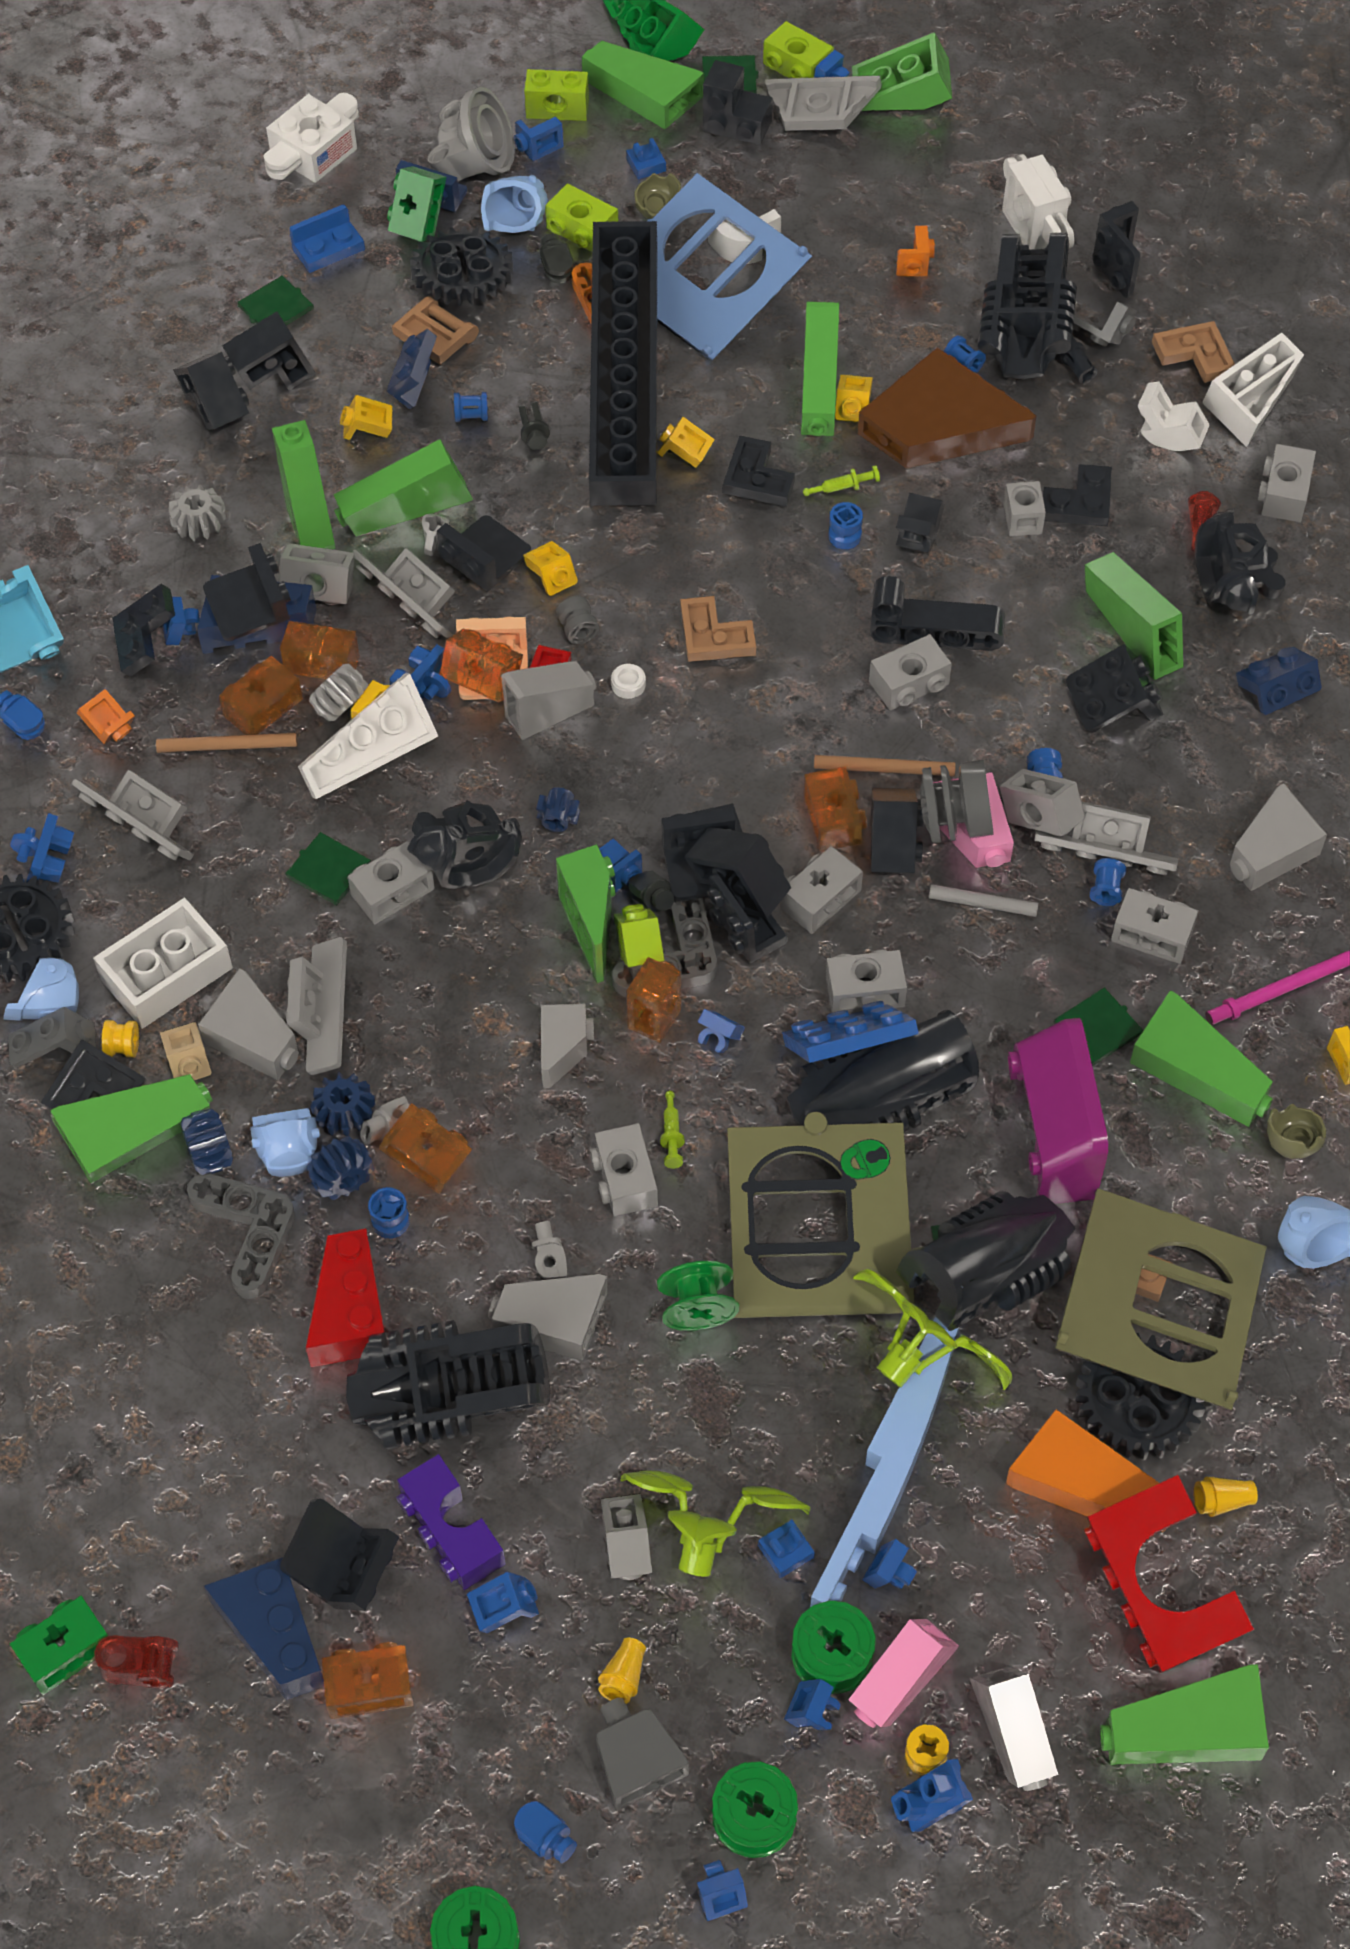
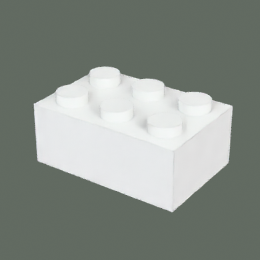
[93,897,233,1029]

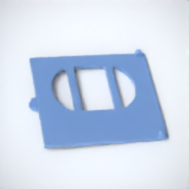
[648,173,812,361]

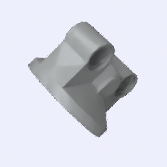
[427,86,515,182]

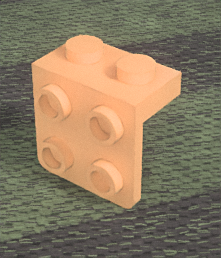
[456,616,528,700]

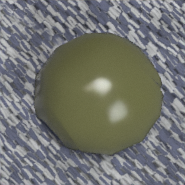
[634,173,681,219]
[1267,1104,1327,1159]

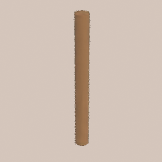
[156,733,298,753]
[814,755,955,777]

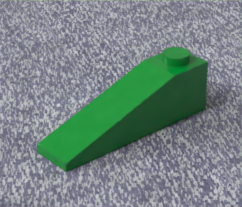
[603,0,705,61]

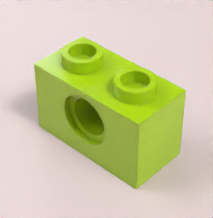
[763,21,834,78]
[524,69,589,121]
[545,183,618,252]
[614,904,664,967]

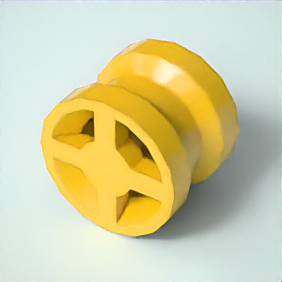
[101,1020,139,1058]
[905,1724,949,1776]

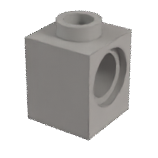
[1003,481,1046,536]

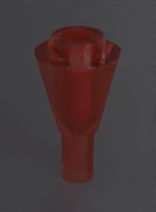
[1188,491,1221,552]

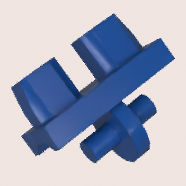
[390,644,451,700]
[10,813,74,883]
[891,1759,973,1832]

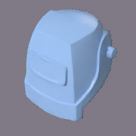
[481,175,548,233]
[4,957,79,1021]
[250,1108,320,1177]
[1278,1196,1350,1269]

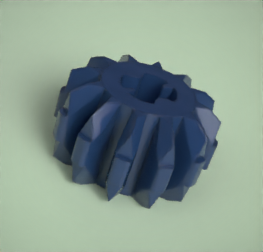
[310,1071,376,1136]
[181,1109,233,1175]
[306,1136,375,1200]

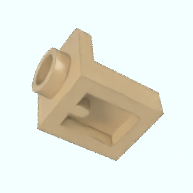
[160,1022,212,1080]

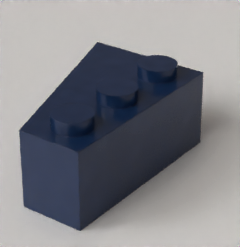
[197,575,317,654]
[204,1557,326,1701]

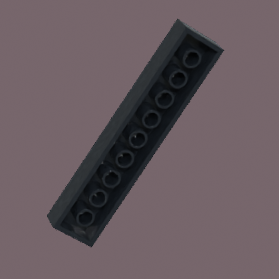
[589,221,658,506]

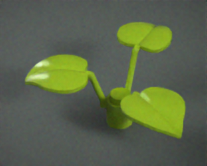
[853,1269,1013,1390]
[621,1470,811,1577]

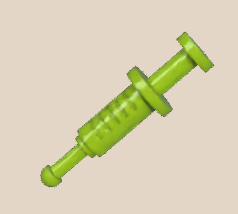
[803,465,880,496]
[660,1090,685,1169]

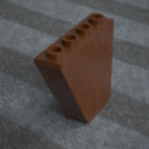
[858,347,1037,469]

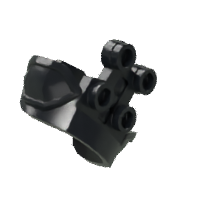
[1195,508,1286,614]
[407,800,522,889]

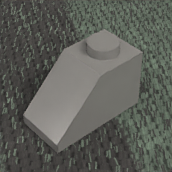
[541,1004,594,1088]
[601,1494,652,1580]

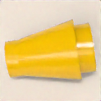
[1193,1476,1258,1517]
[598,1637,646,1704]

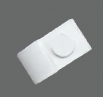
[708,209,781,264]
[1138,381,1210,451]

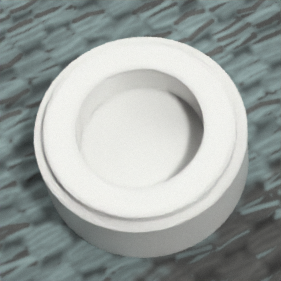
[611,664,646,699]

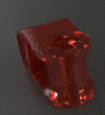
[95,1635,179,1689]

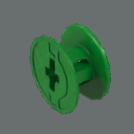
[657,1261,739,1331]
[791,1601,876,1695]
[712,1761,798,1858]
[430,1886,520,1949]

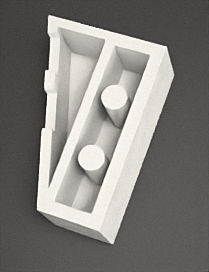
[1202,333,1304,447]

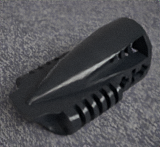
[978,232,1077,379]
[787,1010,979,1133]
[896,1191,1076,1331]
[346,1320,550,1450]

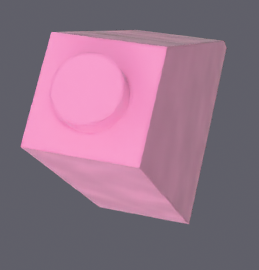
[934,772,1014,868]
[849,1619,959,1728]

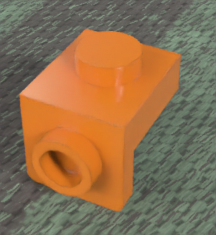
[896,225,935,276]
[77,689,135,744]

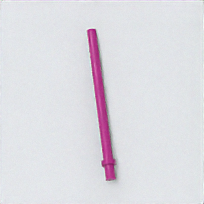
[1205,950,1350,1025]

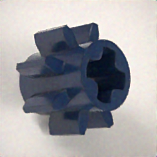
[536,787,581,832]

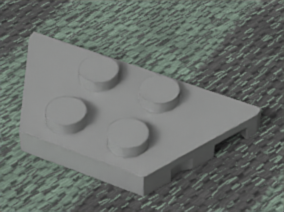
[765,76,882,131]

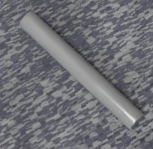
[929,884,1039,917]

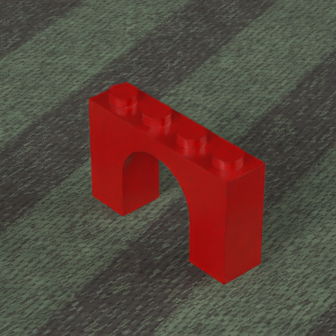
[1084,1475,1254,1673]

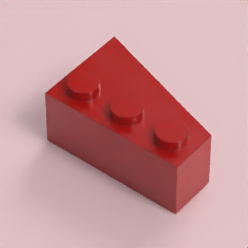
[306,1228,386,1368]

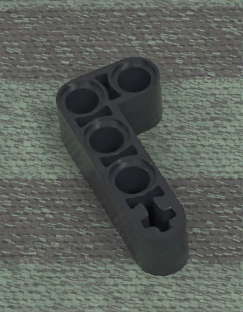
[870,576,1005,651]

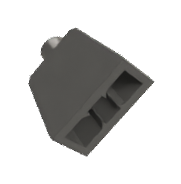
[596,1698,689,1811]

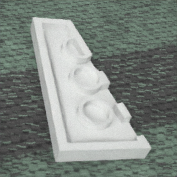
[298,673,438,799]

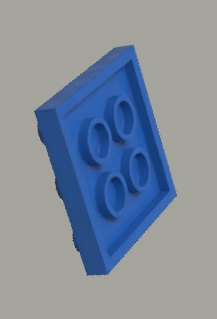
[782,1001,919,1063]

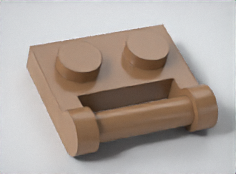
[392,296,479,365]

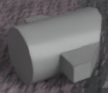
[422,514,450,557]

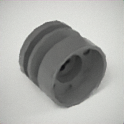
[919,760,994,844]

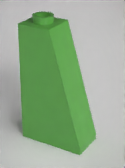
[582,41,704,129]
[801,302,839,436]
[272,420,336,550]
[333,439,473,536]
[1084,552,1184,680]
[1130,990,1273,1127]
[51,1074,213,1183]
[1100,1664,1269,1765]

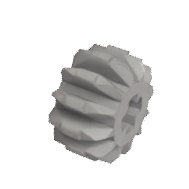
[168,484,226,542]
[309,664,368,722]

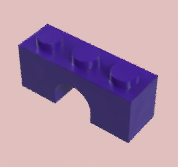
[396,1454,506,1591]

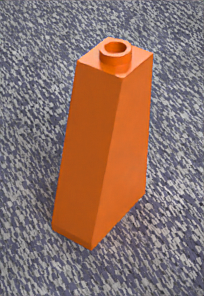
[1006,1409,1166,1540]

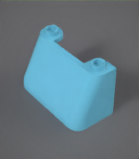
[0,565,64,673]

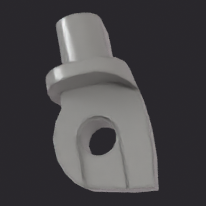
[360,1096,414,1144]
[531,1221,568,1280]

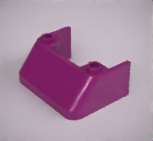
[1008,1018,1108,1204]

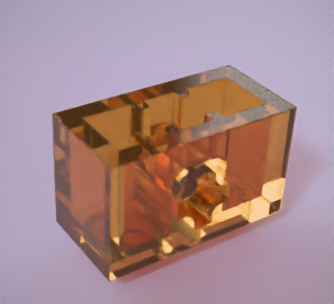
[280,621,360,679]
[440,628,523,703]
[219,656,303,735]
[803,767,867,851]
[626,957,681,1043]
[379,1103,472,1194]
[321,1642,414,1719]

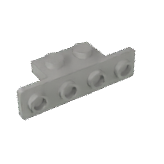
[352,548,455,641]
[71,769,194,861]
[1034,801,1178,875]
[285,937,347,1075]

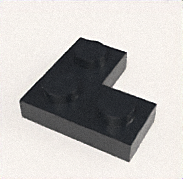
[722,435,795,507]
[1043,464,1112,527]
[112,584,175,677]
[41,1039,147,1110]

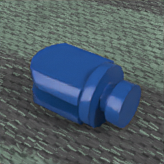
[0,690,45,740]
[514,1801,577,1864]

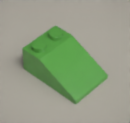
[852,32,952,111]
[556,844,616,983]

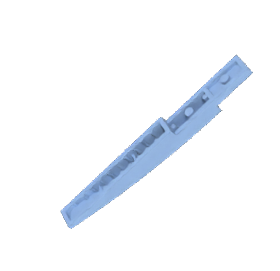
[810,1287,963,1607]

